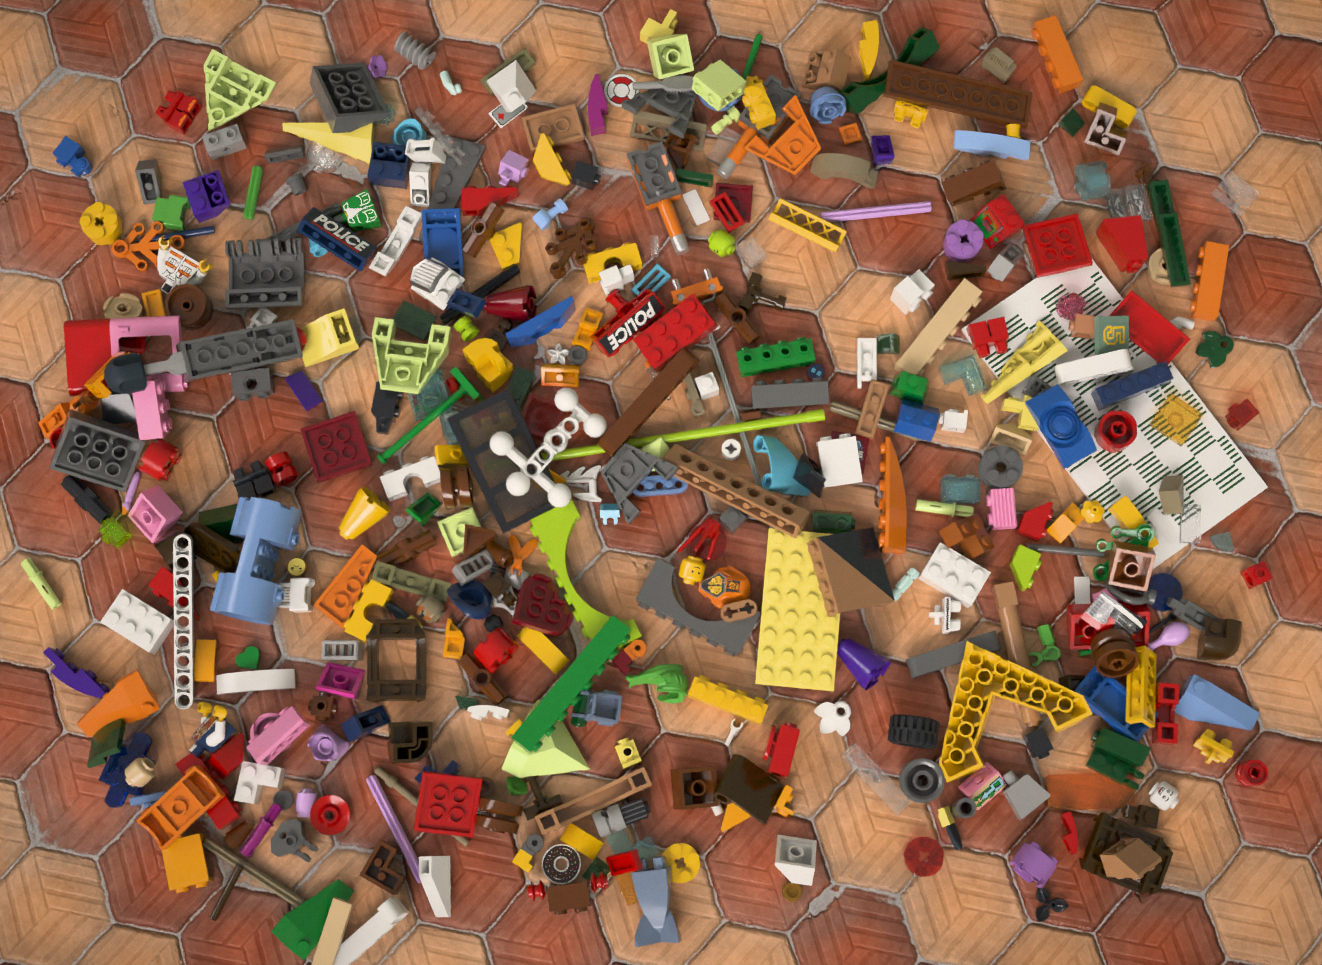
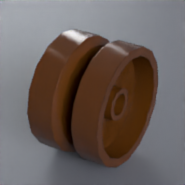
[165,284,213,330]
[440,464,473,510]
[1090,628,1139,678]
[475,798,523,834]

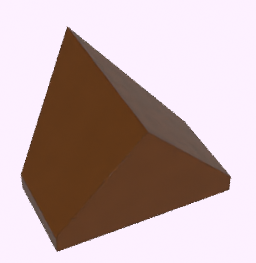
[664,132,698,170]
[463,524,498,559]

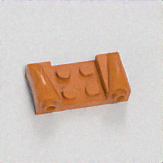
[136,765,226,851]

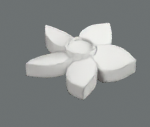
[547,344,569,365]

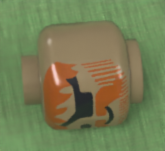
[416,595,445,624]

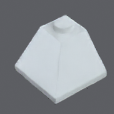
[486,60,536,112]
[775,835,817,886]

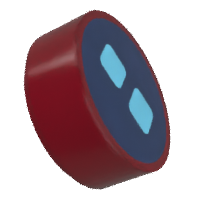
[806,363,826,382]

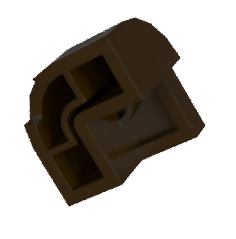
[1197,617,1242,661]
[387,721,433,764]

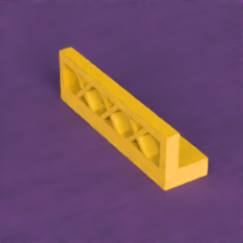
[769,198,847,252]
[1126,646,1157,728]

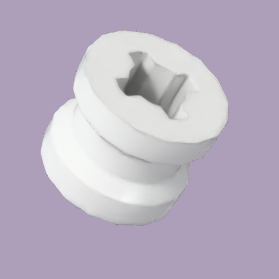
[721,439,741,461]

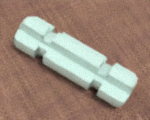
[892,568,920,601]

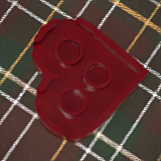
[512,574,573,636]

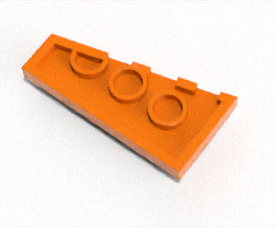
[314,544,377,629]

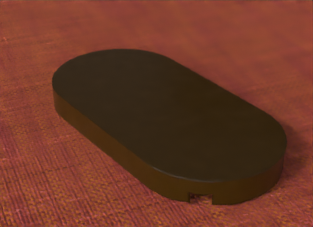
[184,522,241,573]

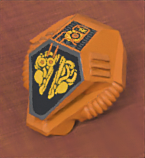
[698,566,751,610]

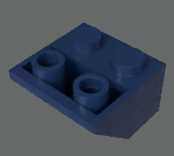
[367,142,410,189]

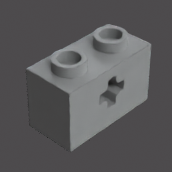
[202,124,247,160]

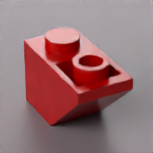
[1015,502,1054,542]
[208,732,244,780]

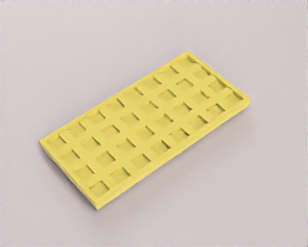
[755,528,840,691]

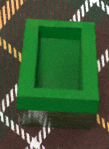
[406,492,442,527]

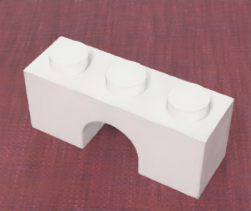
[380,456,441,502]

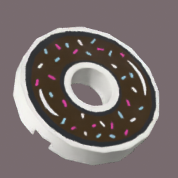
[541,844,581,884]

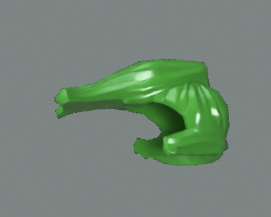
[625,664,689,704]

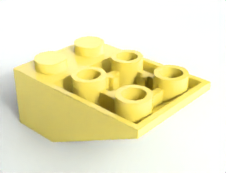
[301,308,360,367]

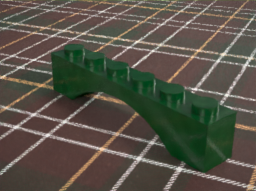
[839,27,940,114]

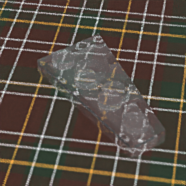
[415,106,467,167]

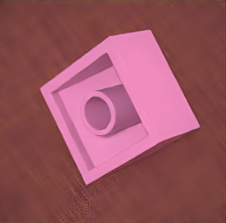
[128,485,183,543]

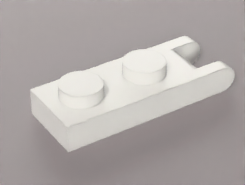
[857,338,877,389]

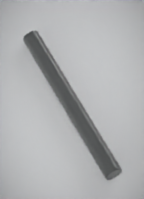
[1026,543,1105,558]

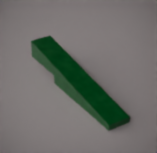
[1146,180,1191,288]

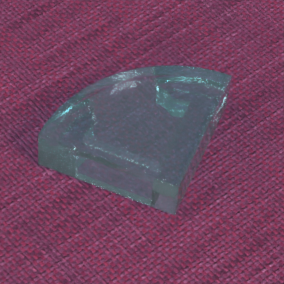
[1209,532,1234,552]

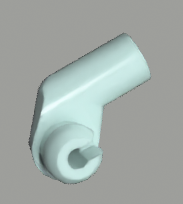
[440,71,462,95]

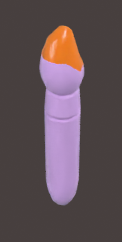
[122,471,141,515]

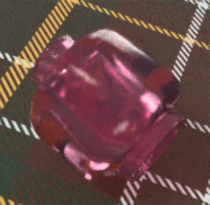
[1056,292,1086,320]

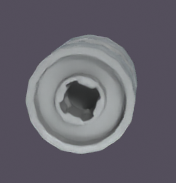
[592,803,627,838]

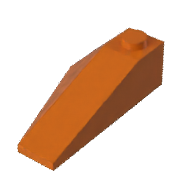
[77,670,160,737]

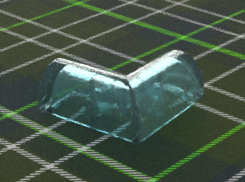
[938,355,987,396]

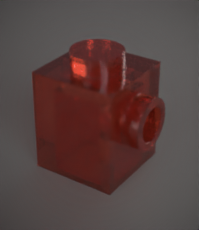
[1225,399,1260,431]

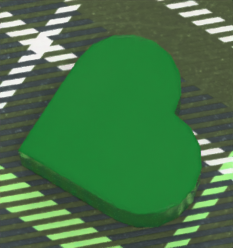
[235,646,260,670]

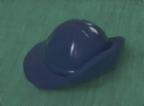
[447,580,493,620]

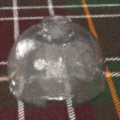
[307,140,345,175]

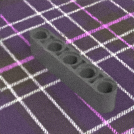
[906,631,1002,679]

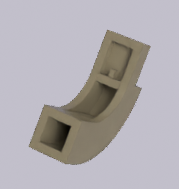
[810,153,878,189]

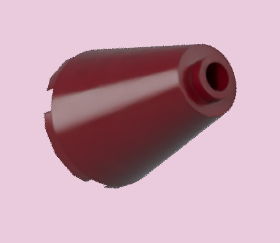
[484,285,537,322]

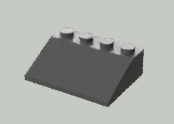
[310,63,389,133]
[49,409,145,492]

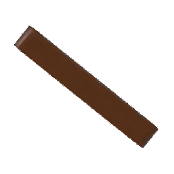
[597,347,699,457]

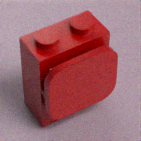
[762,722,800,778]

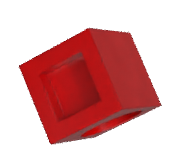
[1240,561,1273,589]

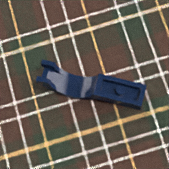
[446,288,487,319]

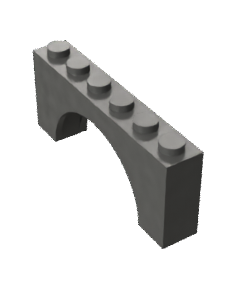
[636,558,761,657]

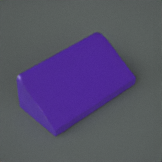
[284,371,323,411]

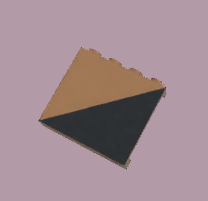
[807,527,895,617]

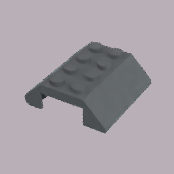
[225,238,305,309]

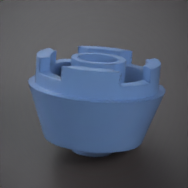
[810,87,846,124]

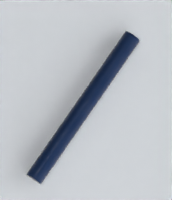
[139,226,215,242]

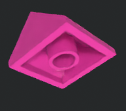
[316,662,365,700]

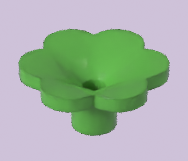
[506,776,528,796]

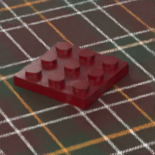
[300,411,373,483]

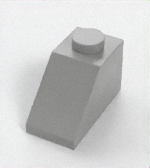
[987,242,1025,282]

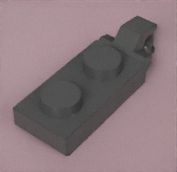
[1165,597,1219,632]

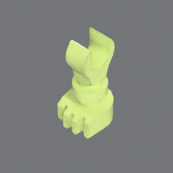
[711,106,741,135]

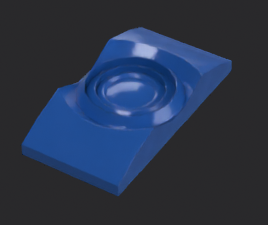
[421,208,464,284]
[506,296,575,348]
[1025,384,1097,469]
[1074,666,1159,742]

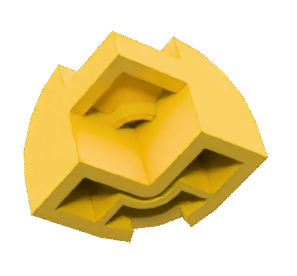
[462,338,513,392]

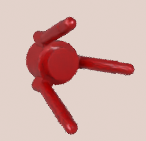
[677,518,721,560]

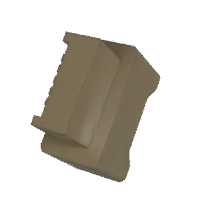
[981,47,1017,84]

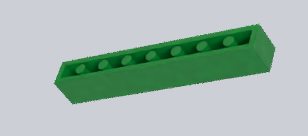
[511,615,631,754]

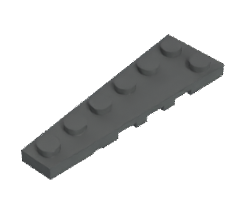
[418,137,486,242]

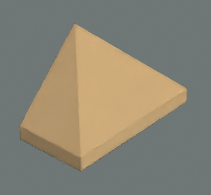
[989,422,1033,455]

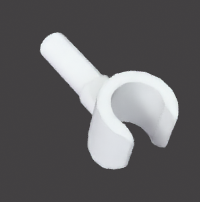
[725,718,743,746]

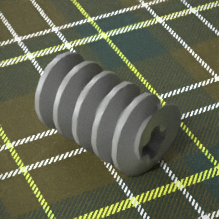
[394,31,436,70]

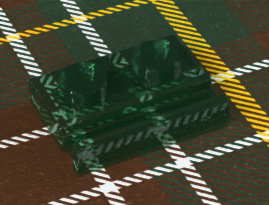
[393,300,437,342]

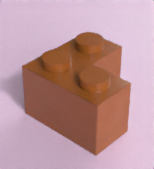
[939,513,995,560]

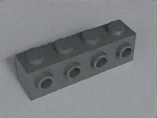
[751,377,829,409]

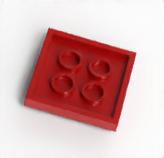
[1022,213,1093,278]
[413,771,482,838]

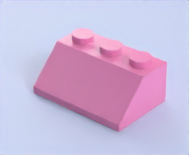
[246,706,311,766]

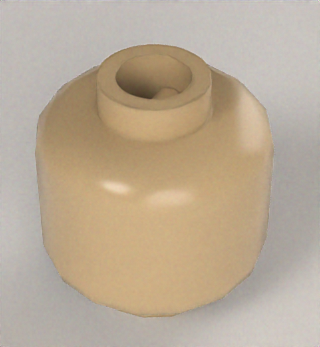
[125,757,155,787]

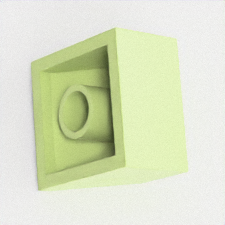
[647,34,694,80]

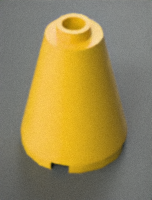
[338,486,391,540]

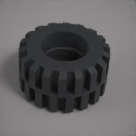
[887,714,940,749]

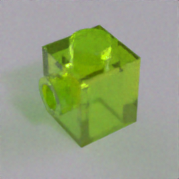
[98,517,133,549]

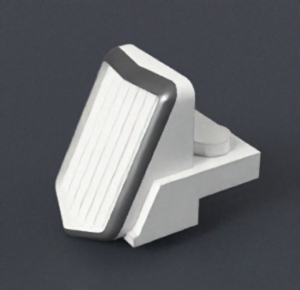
[410,258,465,310]

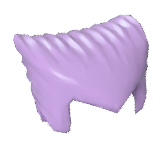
[307,724,349,761]

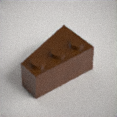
[941,160,1007,206]

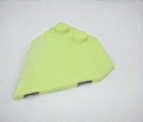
[204,49,277,131]
[501,700,590,778]

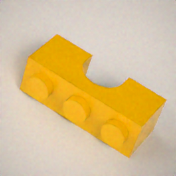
[582,242,642,284]
[344,580,394,643]

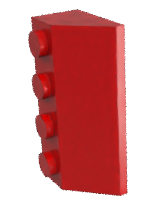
[1066,602,1150,650]

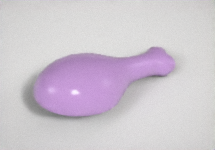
[1148,622,1190,651]

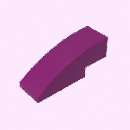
[588,74,608,136]

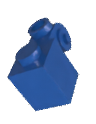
[52,136,93,178]

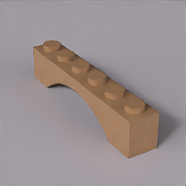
[535,767,652,835]

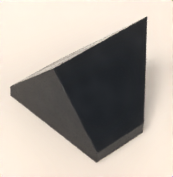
[793,453,826,498]

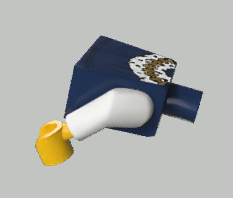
[189,702,236,758]

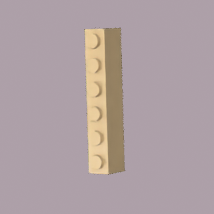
[894,278,983,376]

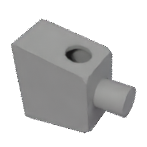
[1002,769,1051,820]

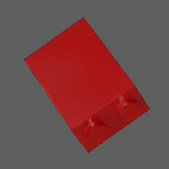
[1096,215,1148,273]

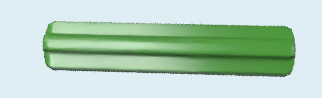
[243,166,263,220]

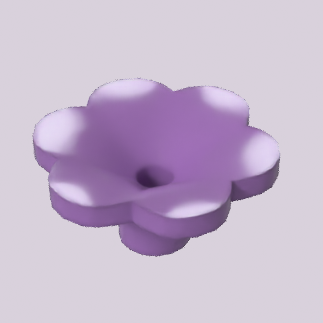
[368,55,387,78]

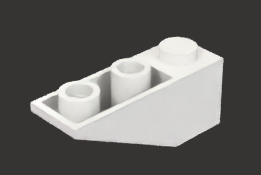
[419,856,451,917]

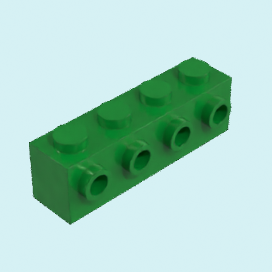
[736,337,816,378]

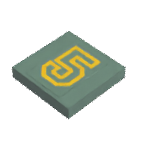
[1094,316,1129,355]

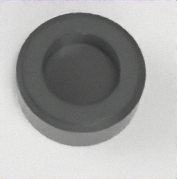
[568,346,587,366]

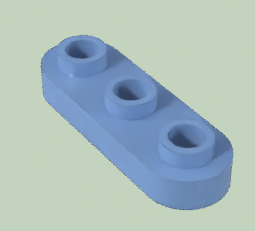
[633,475,688,497]

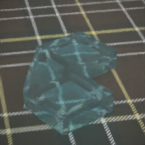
[606,829,659,860]

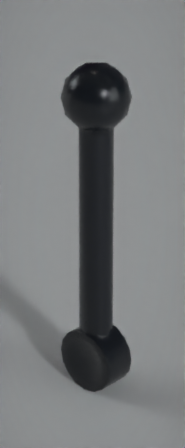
[1149,613,1176,634]

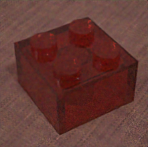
[517,393,566,444]

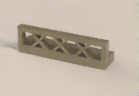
[630,111,707,152]

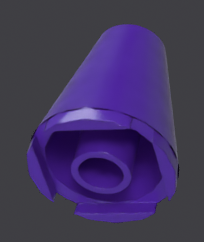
[837,638,891,690]

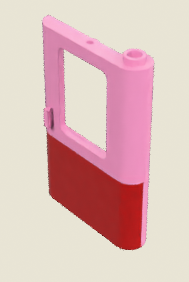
[64,315,190,396]

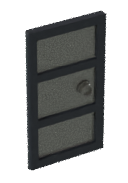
[447,389,556,533]

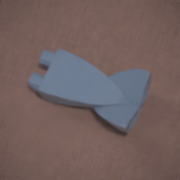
[632,856,682,947]

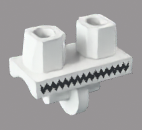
[929,597,961,634]

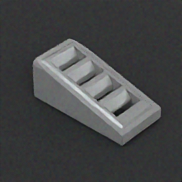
[452,549,495,586]
[321,640,364,661]

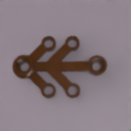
[545,217,597,279]

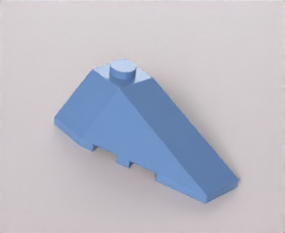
[1175,674,1260,731]

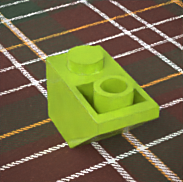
[1009,545,1042,591]

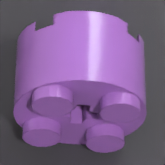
[943,219,984,263]
[1009,842,1058,888]

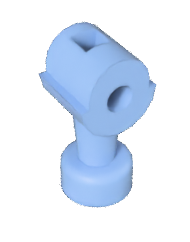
[532,198,568,231]

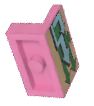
[958,762,1006,810]

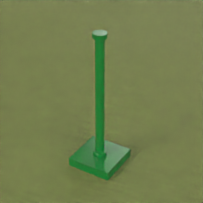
[377,367,485,464]

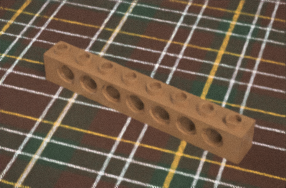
[663,444,810,539]

